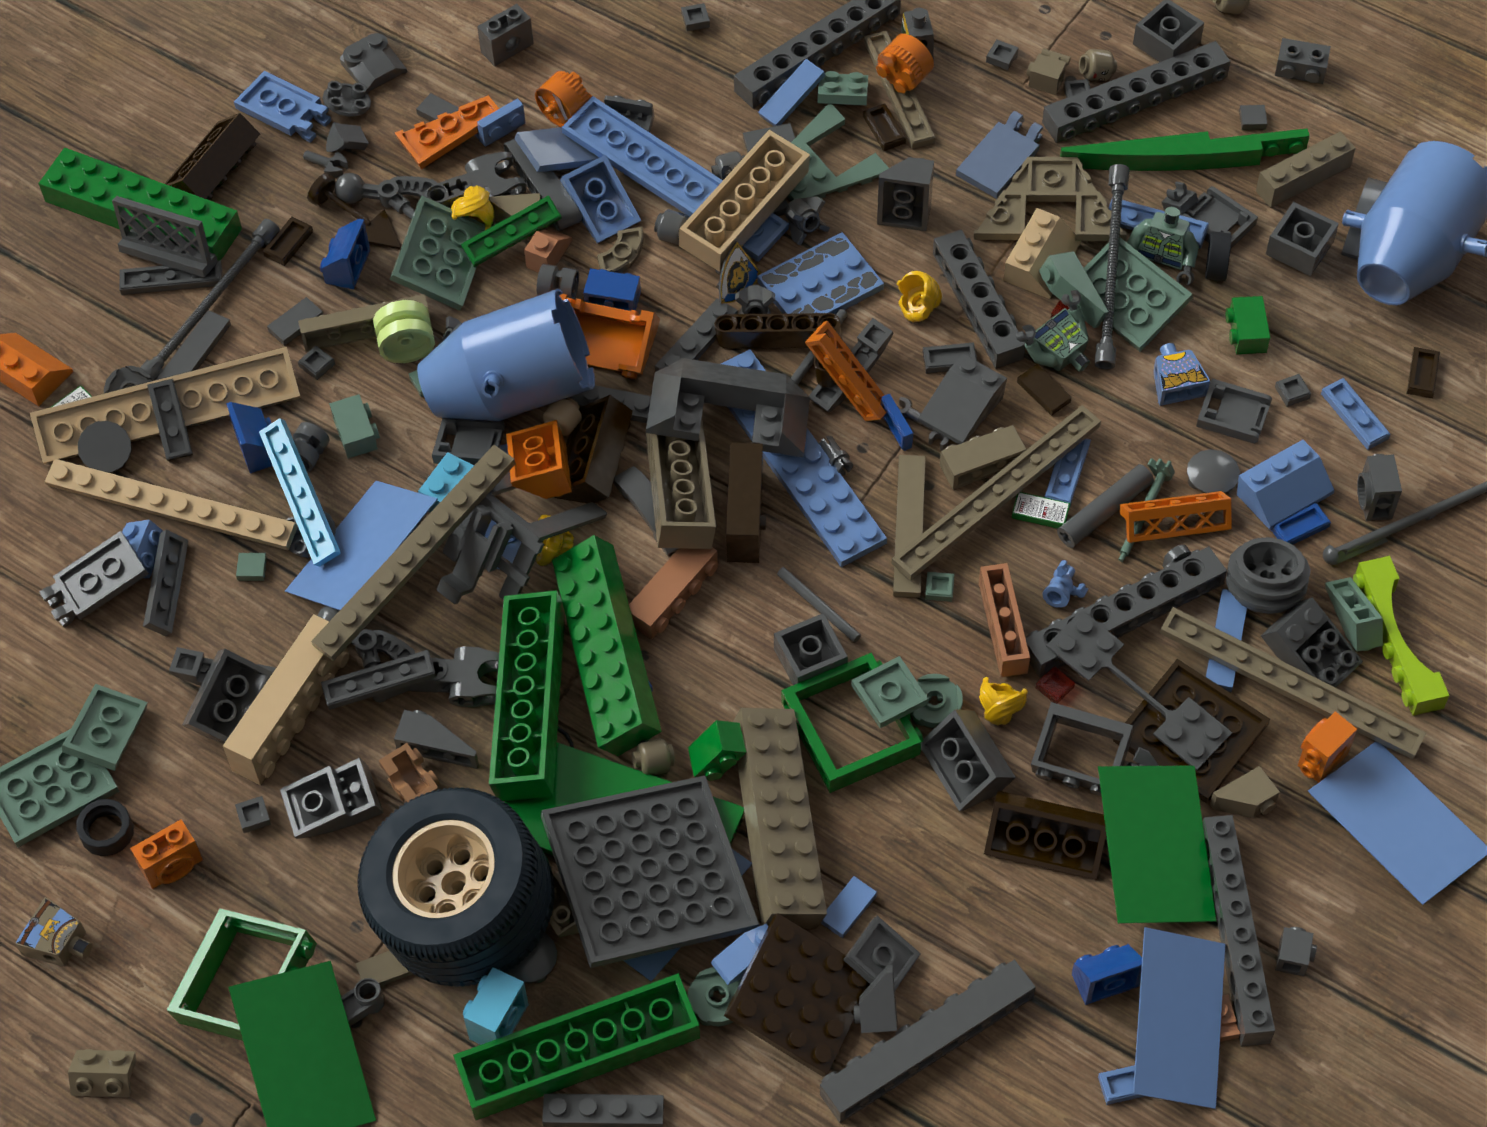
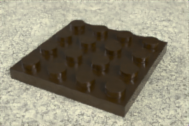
[1113,659,1270,803]
[724,913,870,1077]

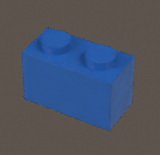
[583,268,641,311]

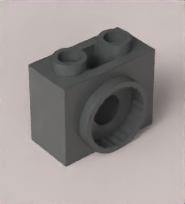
[477,4,534,67]
[1357,454,1402,521]

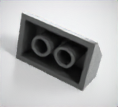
[877,157,934,231]
[182,649,273,744]
[921,709,1016,811]

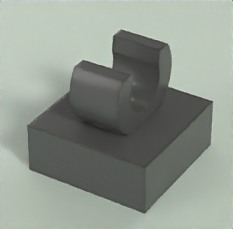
[1162,181,1198,214]

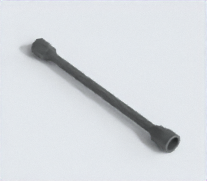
[1095,164,1130,370]
[140,219,280,381]

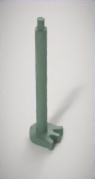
[1118,458,1175,562]

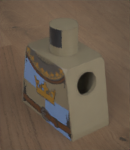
[15,897,92,966]

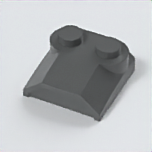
[340,33,407,94]

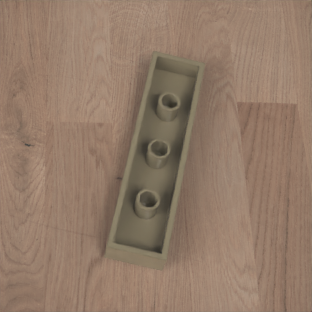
[298,294,431,352]

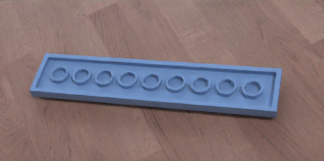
[562,96,789,262]
[721,349,887,567]

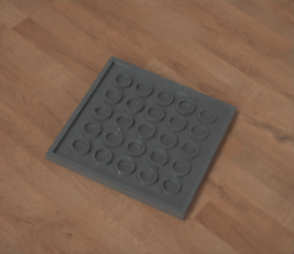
[541,776,759,968]

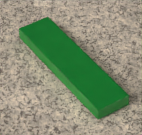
[461,195,562,267]

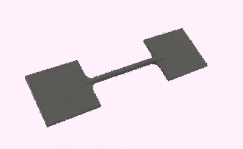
[1046,610,1232,771]

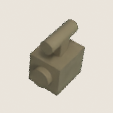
[1026,48,1071,95]

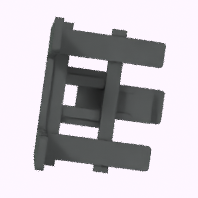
[437,471,607,604]

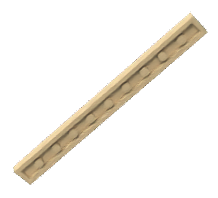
[45,459,298,550]

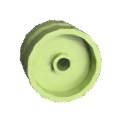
[373,300,435,363]

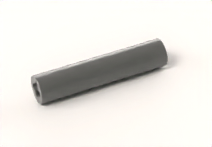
[1057,464,1154,548]

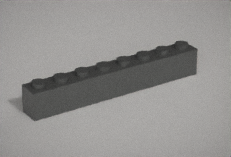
[820,959,1036,1123]

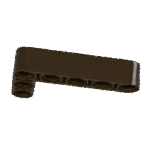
[714,313,842,388]

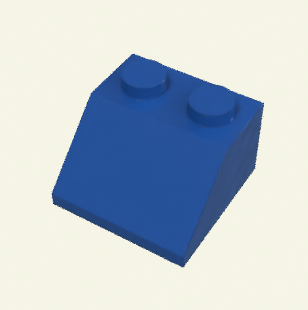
[320,219,370,290]
[226,402,273,473]
[1072,944,1142,1005]

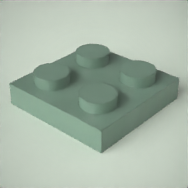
[817,71,869,105]
[851,656,929,728]

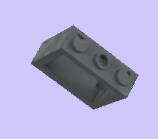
[1031,702,1134,797]

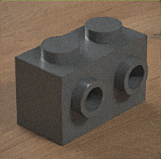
[1275,38,1331,84]

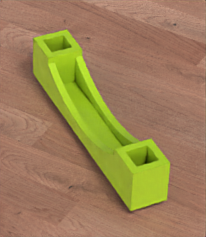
[1353,556,1449,716]

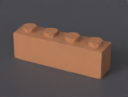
[629,547,719,639]
[979,563,1030,677]

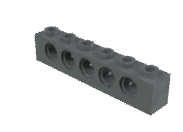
[933,229,1026,369]

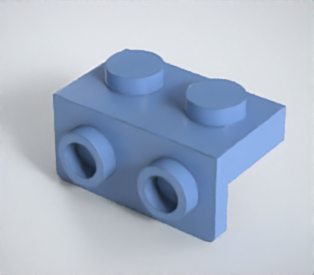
[475,98,525,147]
[122,519,163,578]

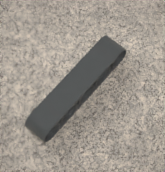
[503,139,582,232]

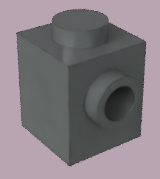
[1275,927,1317,977]

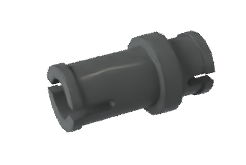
[819,436,853,475]

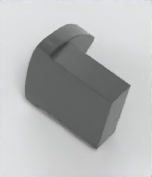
[326,122,369,152]

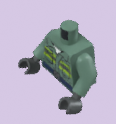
[1127,207,1199,285]
[1016,290,1090,372]

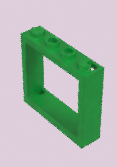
[781,652,923,793]
[167,908,317,1041]

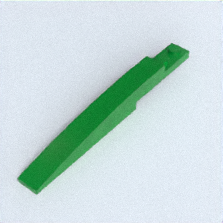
[1060,128,1310,171]

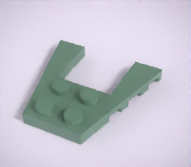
[787,104,889,201]

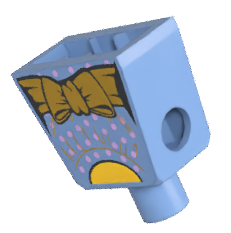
[1153,343,1210,406]

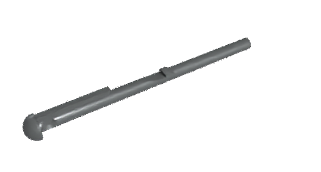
[1323,481,1487,565]

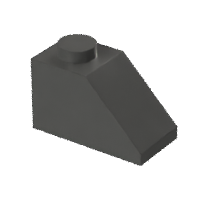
[854,965,898,1033]

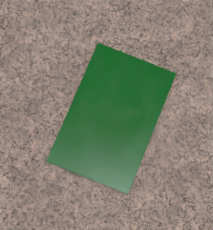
[1098,766,1216,924]
[228,961,376,1127]

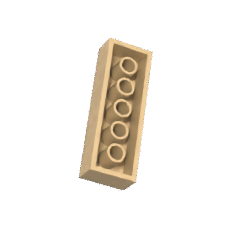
[679,130,810,272]
[223,614,349,785]

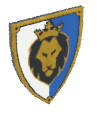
[715,241,762,304]

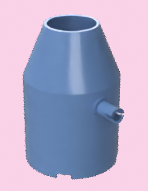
[1342,141,1487,305]
[417,289,595,421]

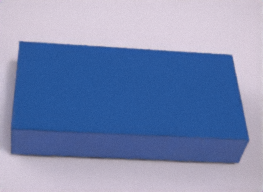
[880,394,913,451]
[1271,503,1331,545]

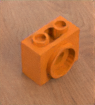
[1297,711,1357,783]
[130,819,203,889]

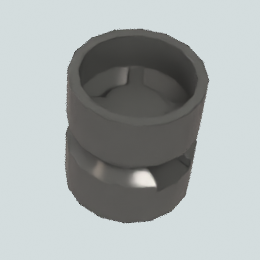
[536,264,579,299]
[293,422,330,472]

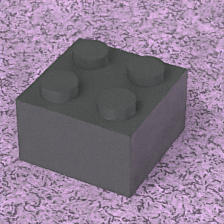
[1133,0,1204,62]
[1266,202,1339,276]
[774,613,848,685]

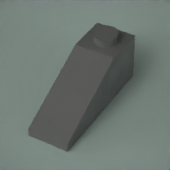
[394,710,479,769]

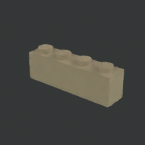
[1256,131,1356,208]

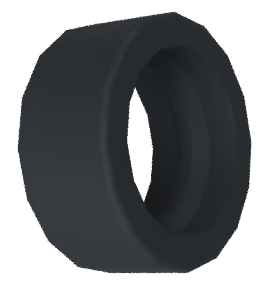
[1205,231,1232,281]
[76,799,134,856]

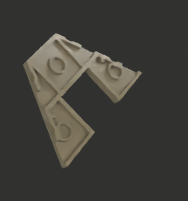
[974,157,1126,241]

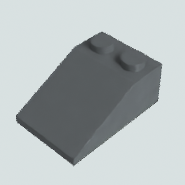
[918,354,1007,444]

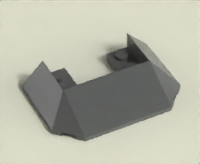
[646,358,810,457]

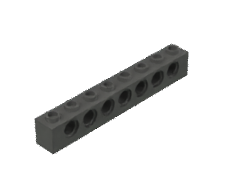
[734,0,901,109]
[1042,41,1230,143]
[1025,546,1227,678]
[1203,815,1275,1047]

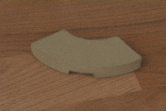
[597,227,643,273]

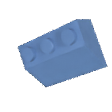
[1237,440,1334,530]

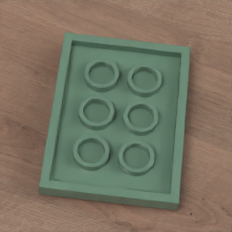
[390,196,485,311]
[1084,238,1193,352]
[0,729,120,848]

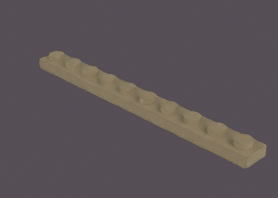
[892,405,1101,581]
[311,445,516,661]
[1160,607,1426,760]

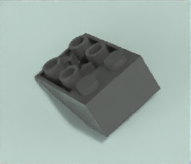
[1261,597,1363,688]

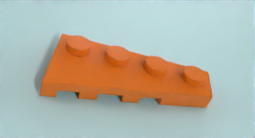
[395,95,499,169]

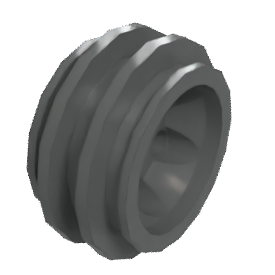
[1226,537,1311,614]

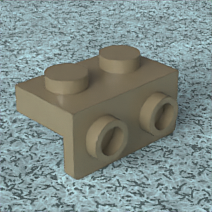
[68,1049,136,1097]

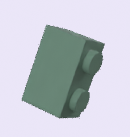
[329,394,380,459]

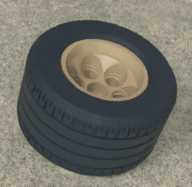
[357,787,555,987]

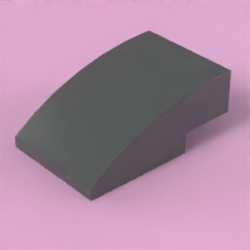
[280,758,384,839]

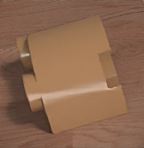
[378,743,440,802]

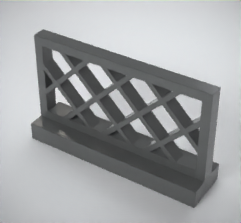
[112,196,218,278]

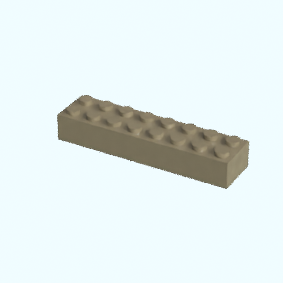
[733,708,827,929]

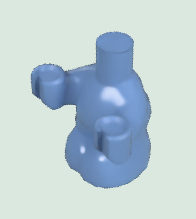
[1042,560,1088,608]

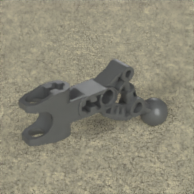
[334,152,526,220]
[317,606,499,708]

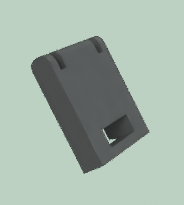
[1181,186,1258,248]
[1196,379,1272,443]
[432,418,505,465]

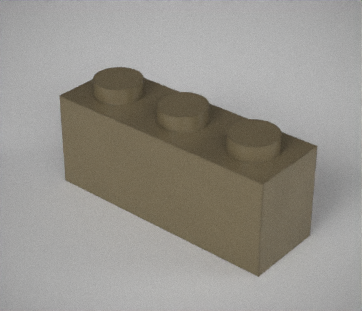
[940,425,1027,490]

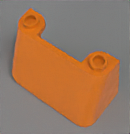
[559,294,660,379]

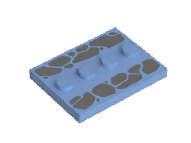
[757,232,884,315]

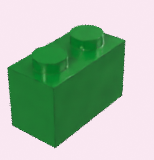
[1226,296,1270,355]
[688,720,747,781]

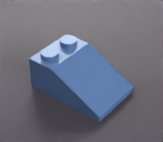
[560,155,641,244]

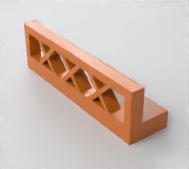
[805,321,886,421]
[1120,491,1232,543]

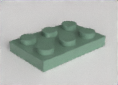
[62,684,148,771]

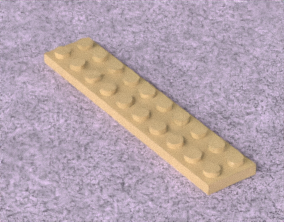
[30,347,301,465]

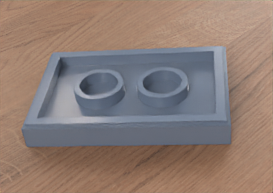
[514,127,599,172]

